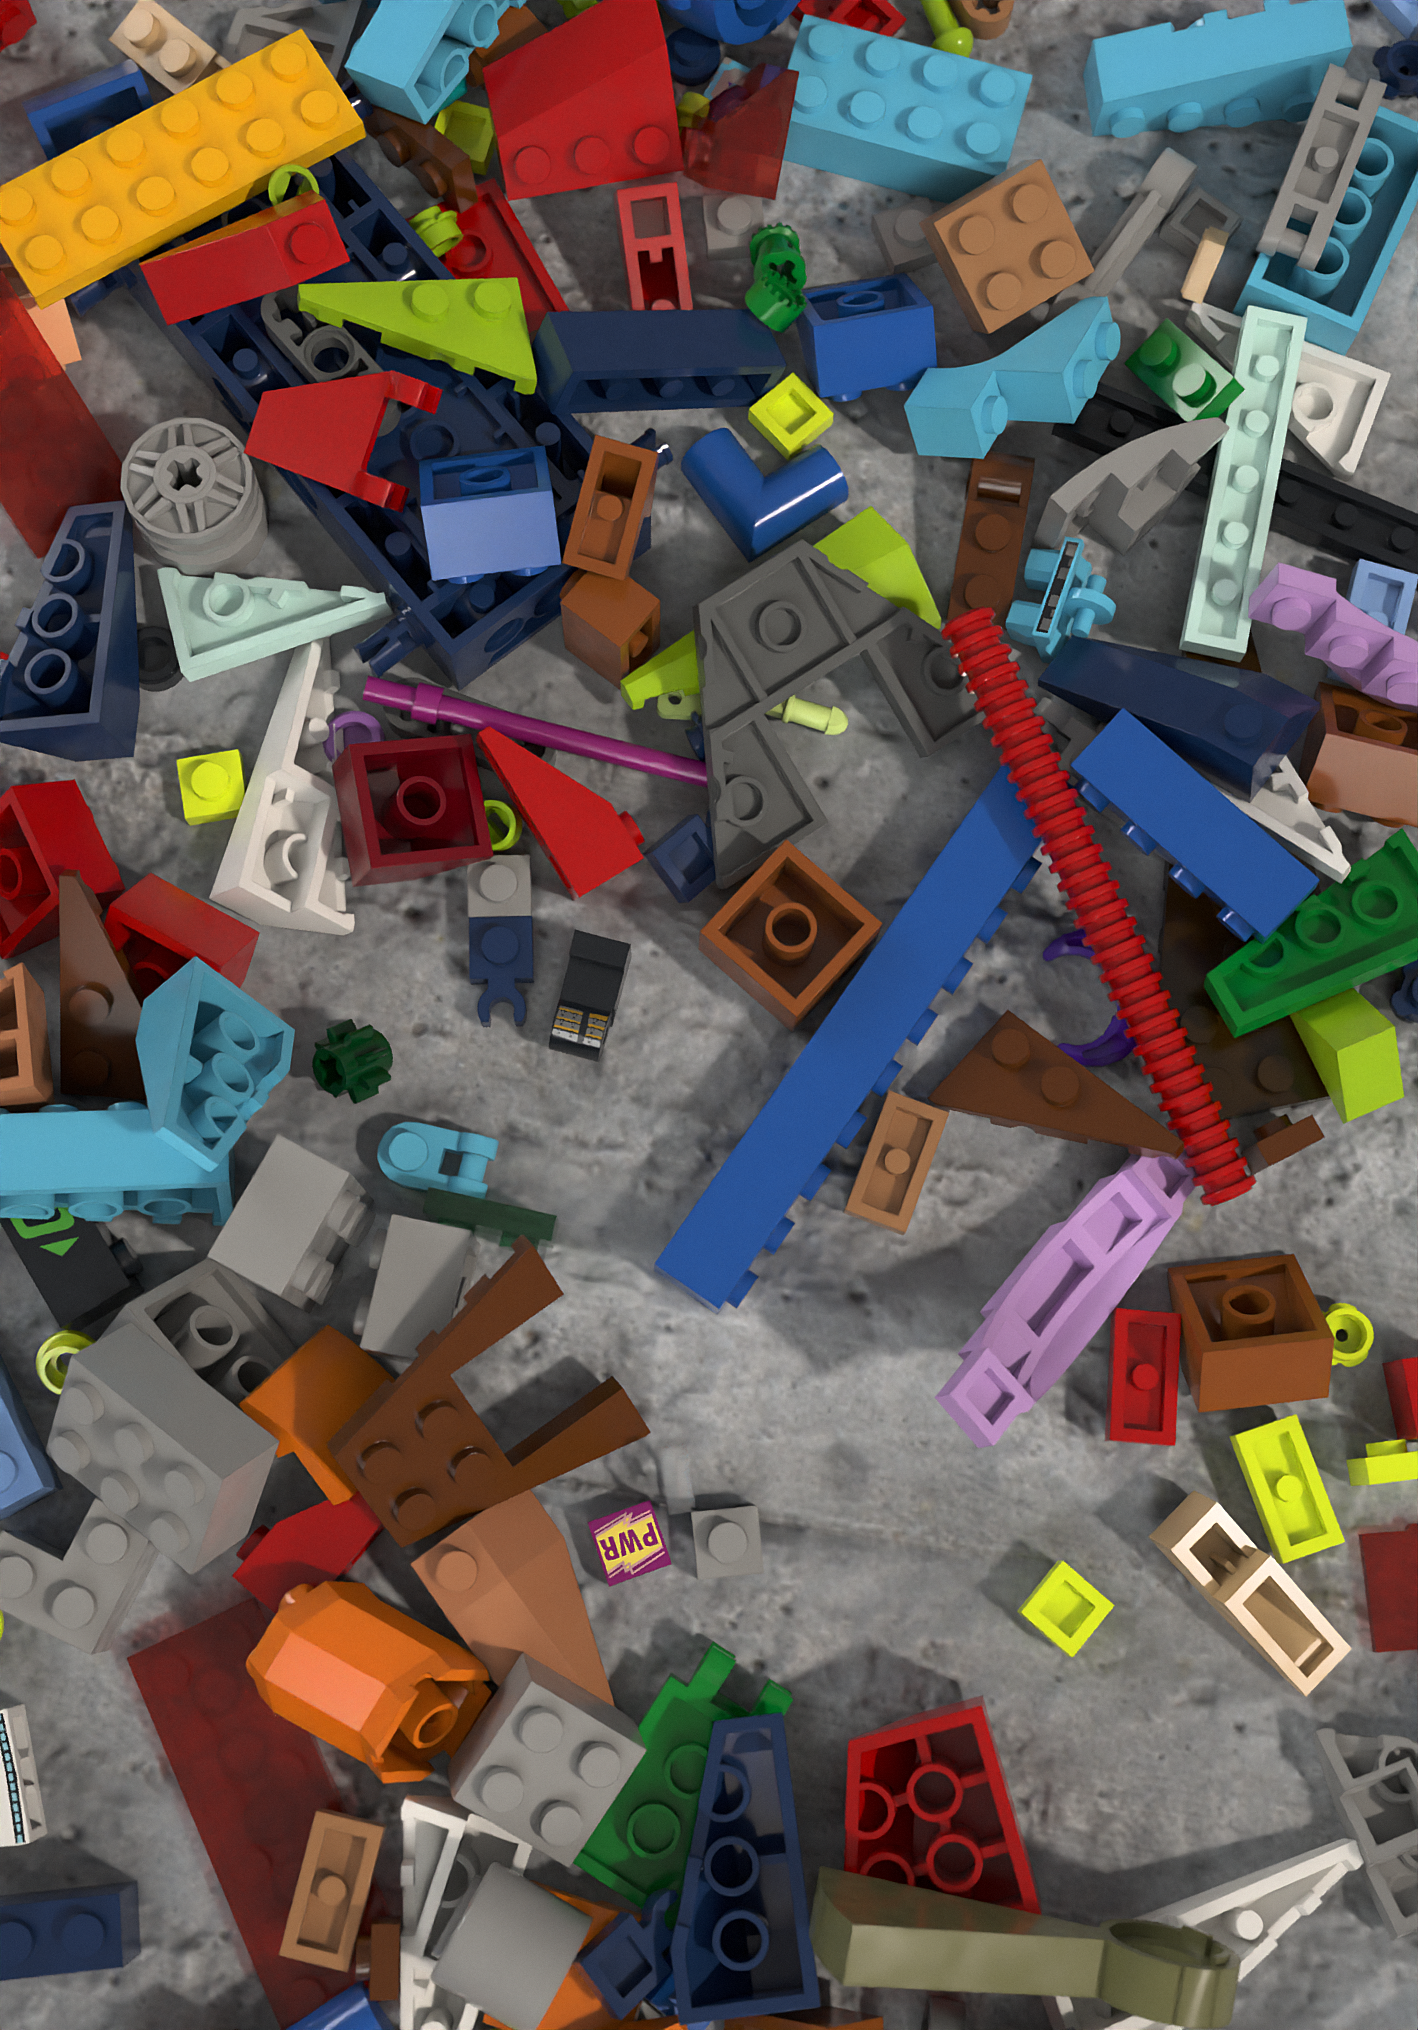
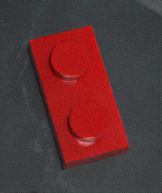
[1105,1308,1181,1447]

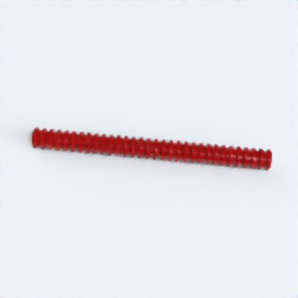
[941,606,1257,1206]

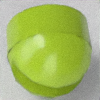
[268,164,319,206]
[484,800,523,851]

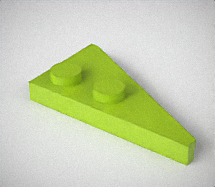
[297,278,537,394]

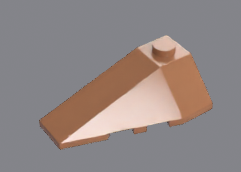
[410,1489,616,1708]

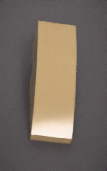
[1149,1490,1351,1696]

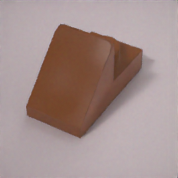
[562,434,660,581]

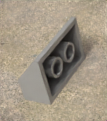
[99,1258,298,1460]

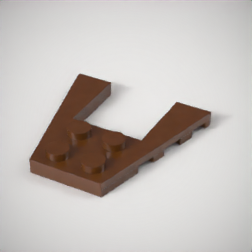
[326,1234,651,1548]

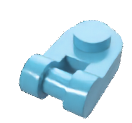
[377,1122,499,1205]

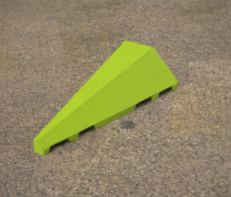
[620,506,941,710]

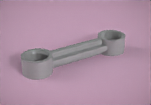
[1040,147,1199,328]

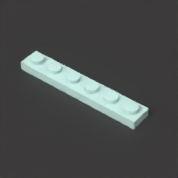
[1179,305,1308,662]

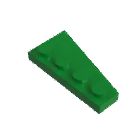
[1204,828,1418,1038]

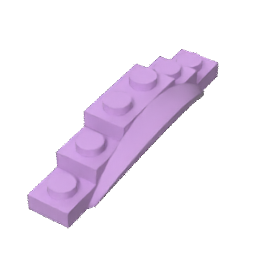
[1248,562,1418,713]
[935,1151,1196,1448]

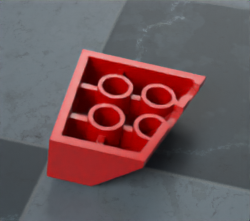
[482,0,684,201]
[844,1695,1042,1915]

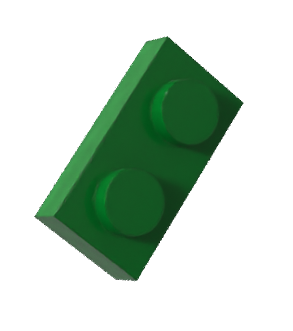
[1124,318,1245,422]

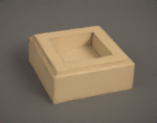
[1181,226,1229,304]

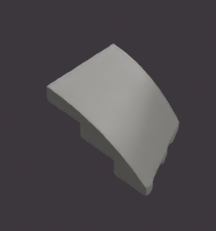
[1030,417,1230,556]
[1312,1728,1418,1941]

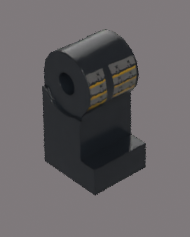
[549,930,632,1062]

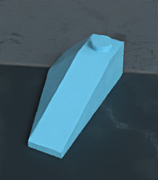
[135,956,295,1173]

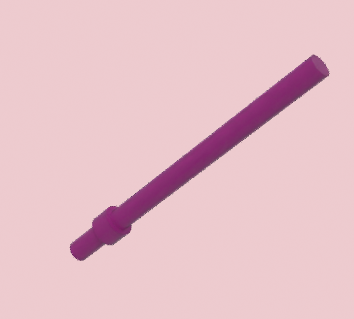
[363,675,708,788]

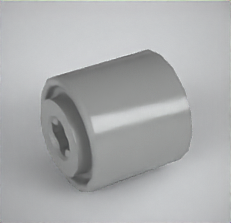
[430,1861,593,2030]

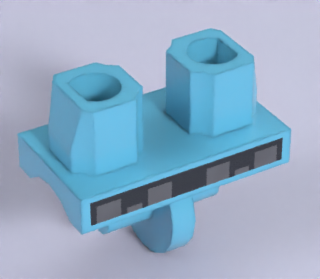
[1006,536,1116,664]

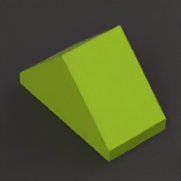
[1290,988,1404,1124]

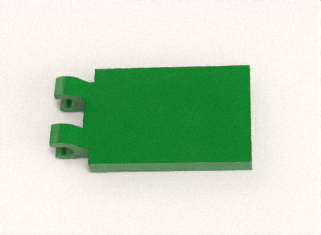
[573,1641,793,1928]

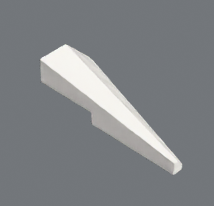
[209,634,355,935]
[400,1795,532,2030]
[1040,1838,1364,2030]

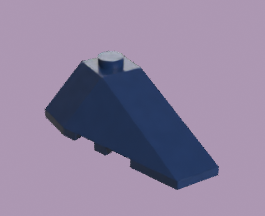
[0,500,140,762]
[1038,635,1320,803]
[671,1712,821,2025]

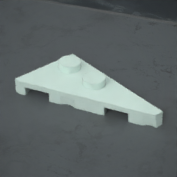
[157,567,393,682]

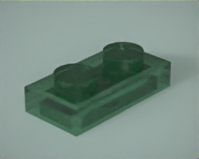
[422,1187,559,1252]

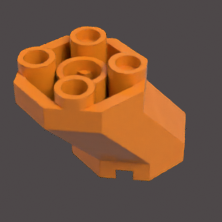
[245,1581,493,1783]

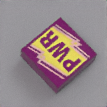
[587,1500,672,1587]

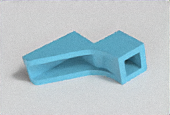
[904,296,1120,459]

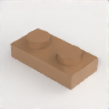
[843,1090,949,1235]
[279,1808,387,1972]

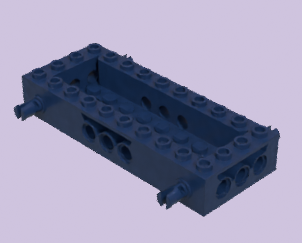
[65,79,673,691]

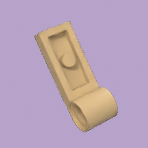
[109,0,232,95]

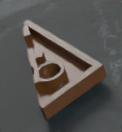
[59,869,147,1100]
[928,1010,1184,1160]

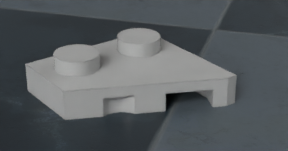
[222,0,367,88]

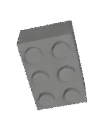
[207,1134,376,1314]
[45,1322,279,1575]

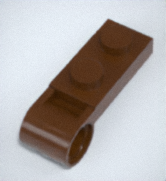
[355,84,478,214]
[945,450,1035,634]

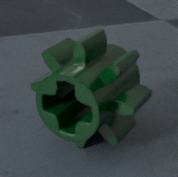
[312,1019,393,1104]

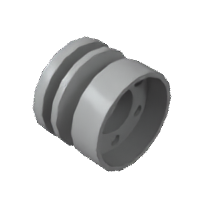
[120,417,269,579]

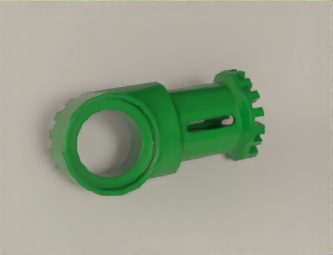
[744,222,807,333]

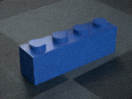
[1070,707,1320,944]

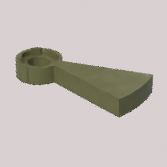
[809,1866,1241,2029]

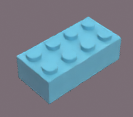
[769,14,1033,204]
[1232,100,1418,356]

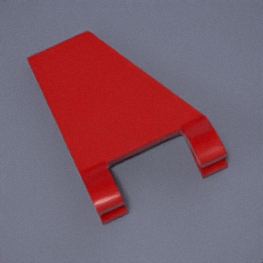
[244,370,443,513]

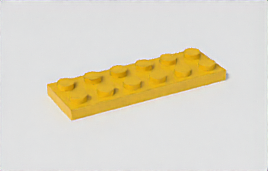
[0,28,366,310]

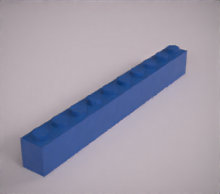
[654,765,1073,1315]

